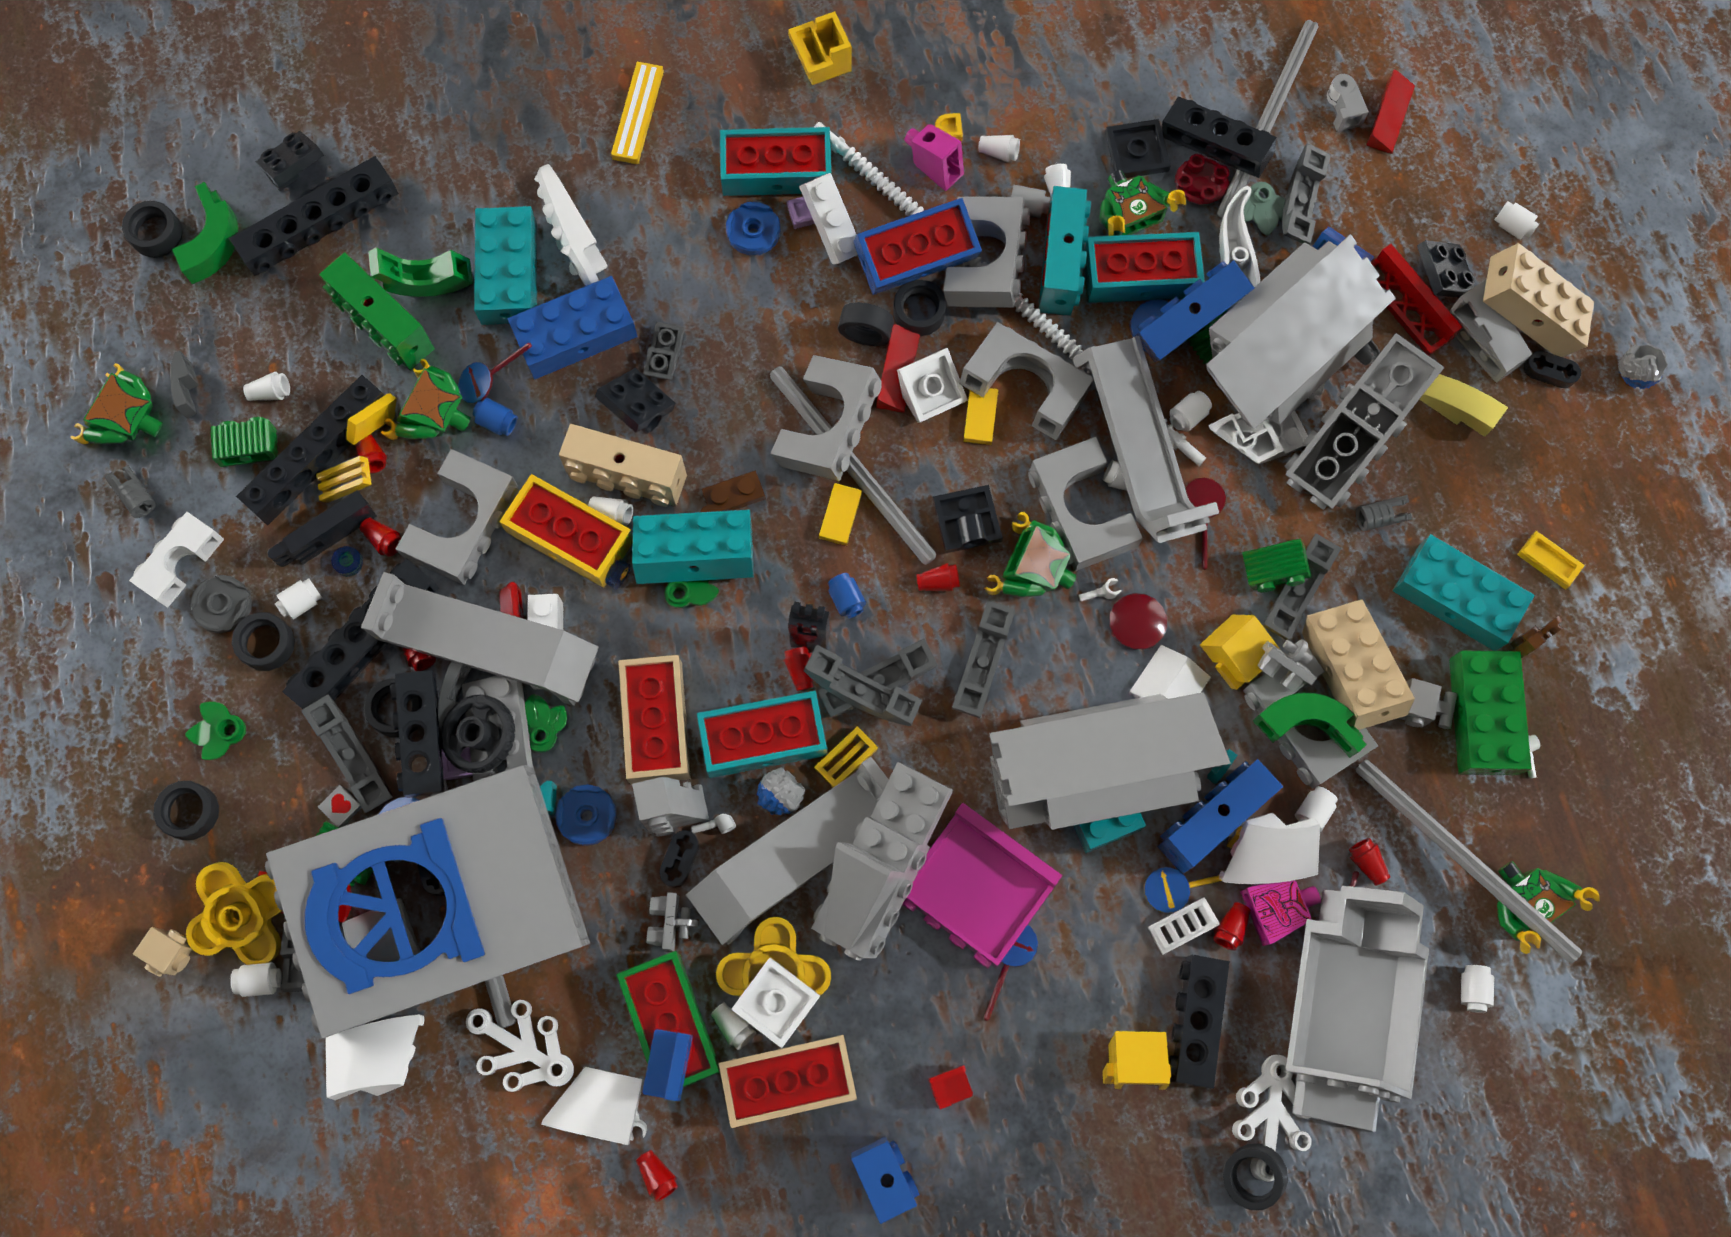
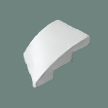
[1208,410,1308,464]
[1219,813,1320,884]
[326,1014,424,1101]
[541,1067,644,1145]

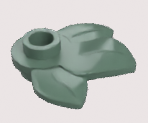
[1244,182,1285,236]

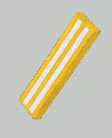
[611,61,664,164]

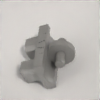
[1258,639,1317,693]
[646,892,699,952]

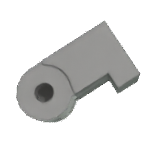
[1327,74,1369,132]

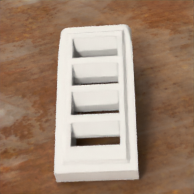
[1147,897,1220,955]

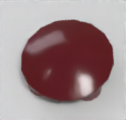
[1175,154,1230,204]
[1110,593,1167,649]

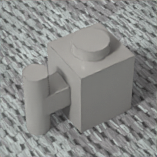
[1399,678,1457,729]

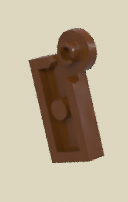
[700,470,766,512]
[1510,615,1563,658]

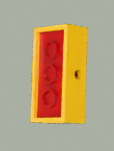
[499,474,633,588]

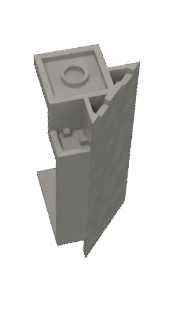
[1206,234,1396,429]
[989,692,1231,830]
[1286,886,1429,1132]

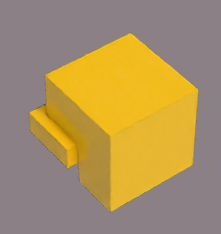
[788,11,852,85]
[1200,614,1281,690]
[1103,1031,1171,1090]

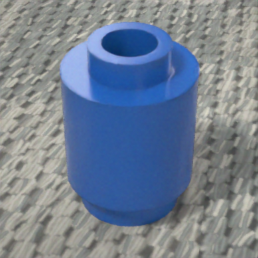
[472,398,518,436]
[827,573,866,618]

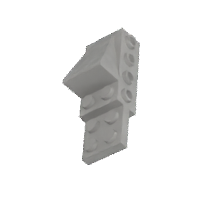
[1284,333,1444,510]
[811,762,953,961]

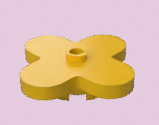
[186,862,283,965]
[716,917,831,996]

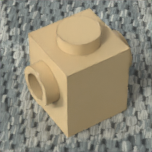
[133,927,192,977]

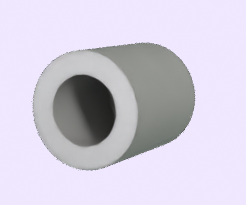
[1011,185,1050,218]

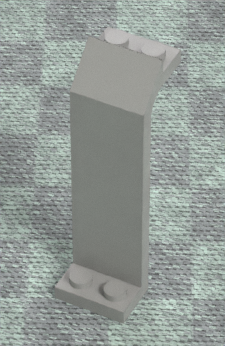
[1072,336,1219,543]
[361,572,599,706]
[686,757,889,945]

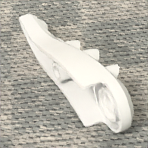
[535,164,607,286]
[1219,186,1261,311]

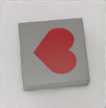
[318,785,362,828]

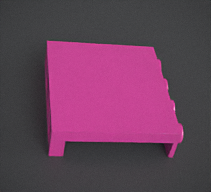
[902,803,1063,969]

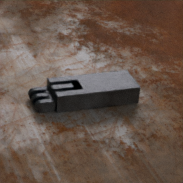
[267,490,377,567]
[788,601,830,651]

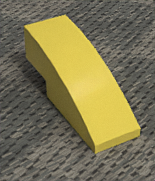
[1419,374,1508,437]

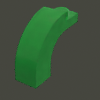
[172,182,238,284]
[368,247,473,297]
[1252,693,1367,758]

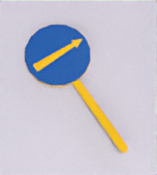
[1144,867,1222,913]

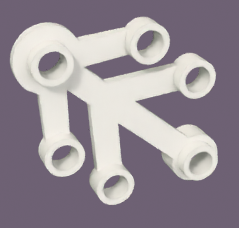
[466,1000,574,1092]
[1232,1055,1312,1182]

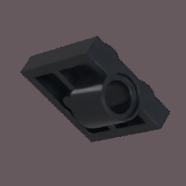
[255,131,324,191]
[1417,240,1475,298]
[595,368,676,434]
[932,485,1003,553]

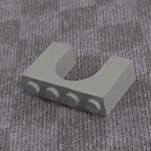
[944,197,1030,307]
[959,322,1094,440]
[770,355,882,481]
[1028,437,1143,571]
[396,449,518,585]
[1243,649,1378,789]

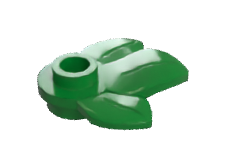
[664,580,719,608]
[525,694,567,752]
[185,702,246,760]

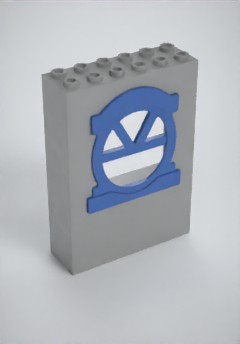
[265,765,590,1039]

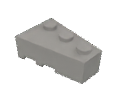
[1449,278,1532,383]
[632,777,709,837]

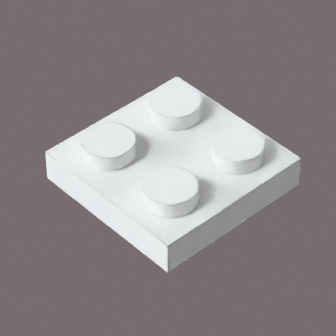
[731,957,820,1048]

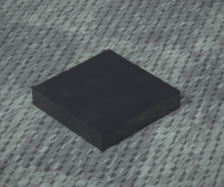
[1105,119,1171,178]

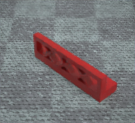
[1371,244,1463,356]

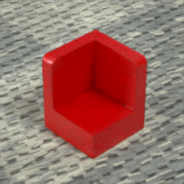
[928,1065,973,1110]

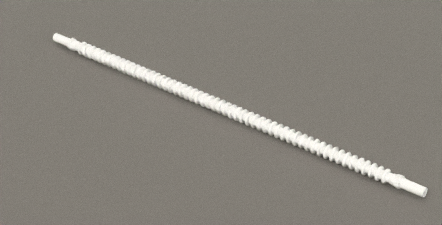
[814,122,1206,466]

